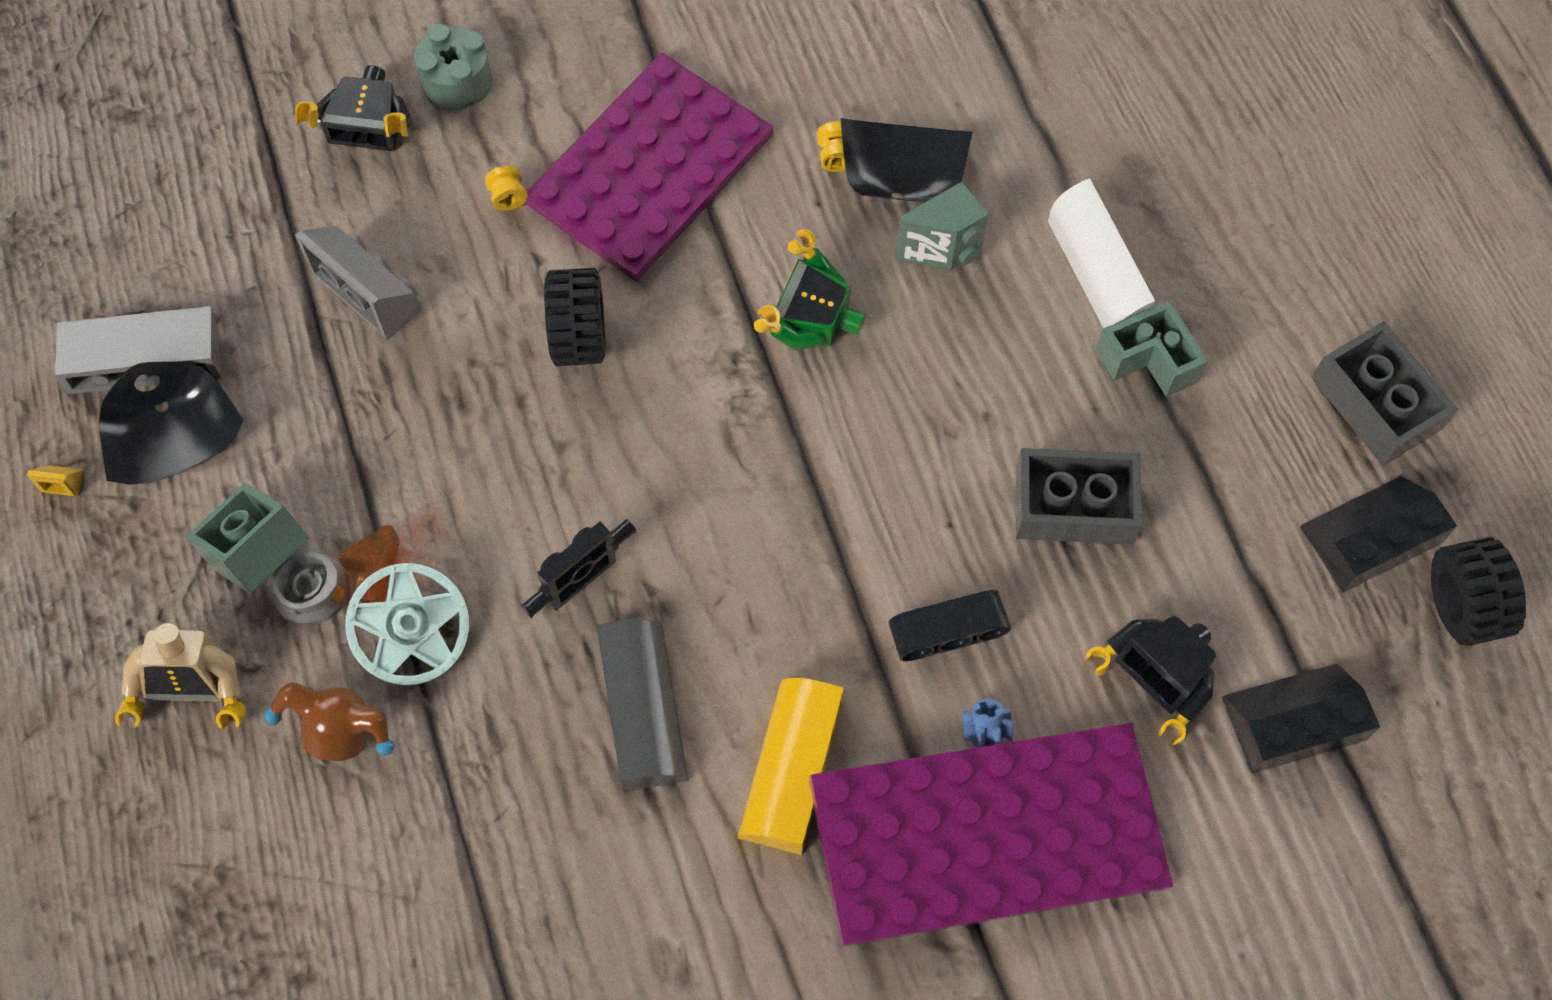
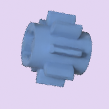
[963,699,1013,748]

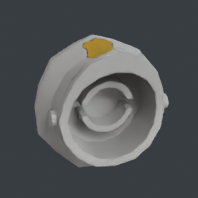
[269,549,348,624]

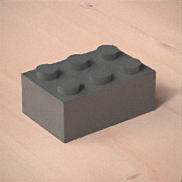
[1311,321,1458,466]
[1016,448,1142,544]

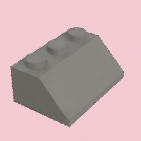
[295,226,420,340]

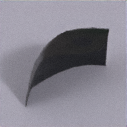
[841,118,973,202]
[99,361,244,485]

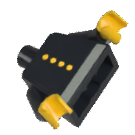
[295,65,412,152]
[1086,616,1216,746]

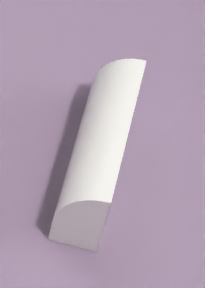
[1048,178,1155,329]

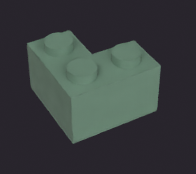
[1096,300,1208,397]

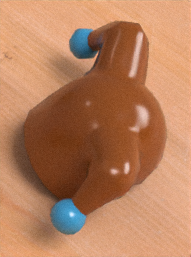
[264,682,395,761]

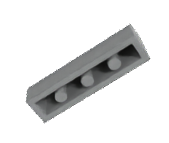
[55,306,221,394]

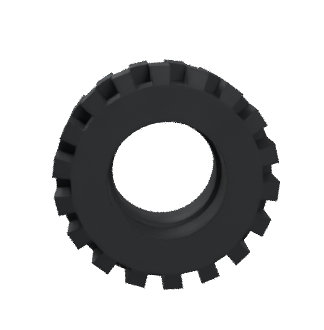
[544,268,606,366]
[1431,537,1526,646]

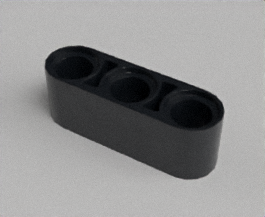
[888,590,1011,662]

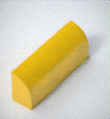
[737,678,844,855]

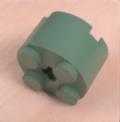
[414,23,492,110]

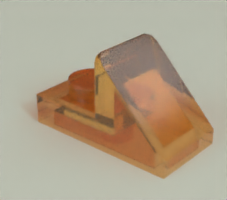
[338,525,400,603]

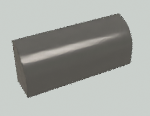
[596,619,689,792]

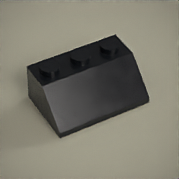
[1300,476,1457,593]
[1222,663,1380,774]

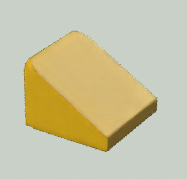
[27,465,85,496]

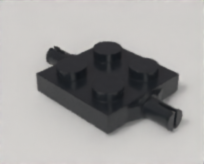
[521,519,636,618]

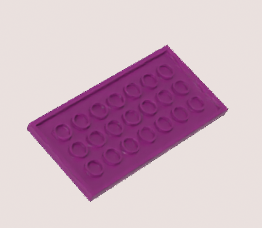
[809,723,1173,947]

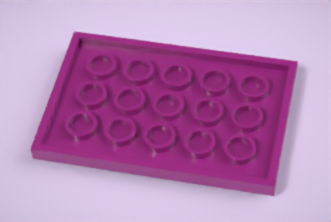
[525,52,773,282]

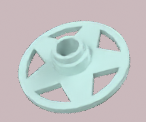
[345,563,469,685]

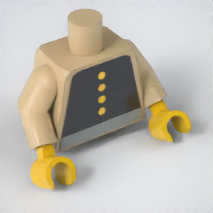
[115,623,247,729]

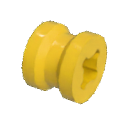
[485,166,528,211]

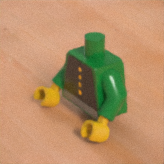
[754,229,866,351]

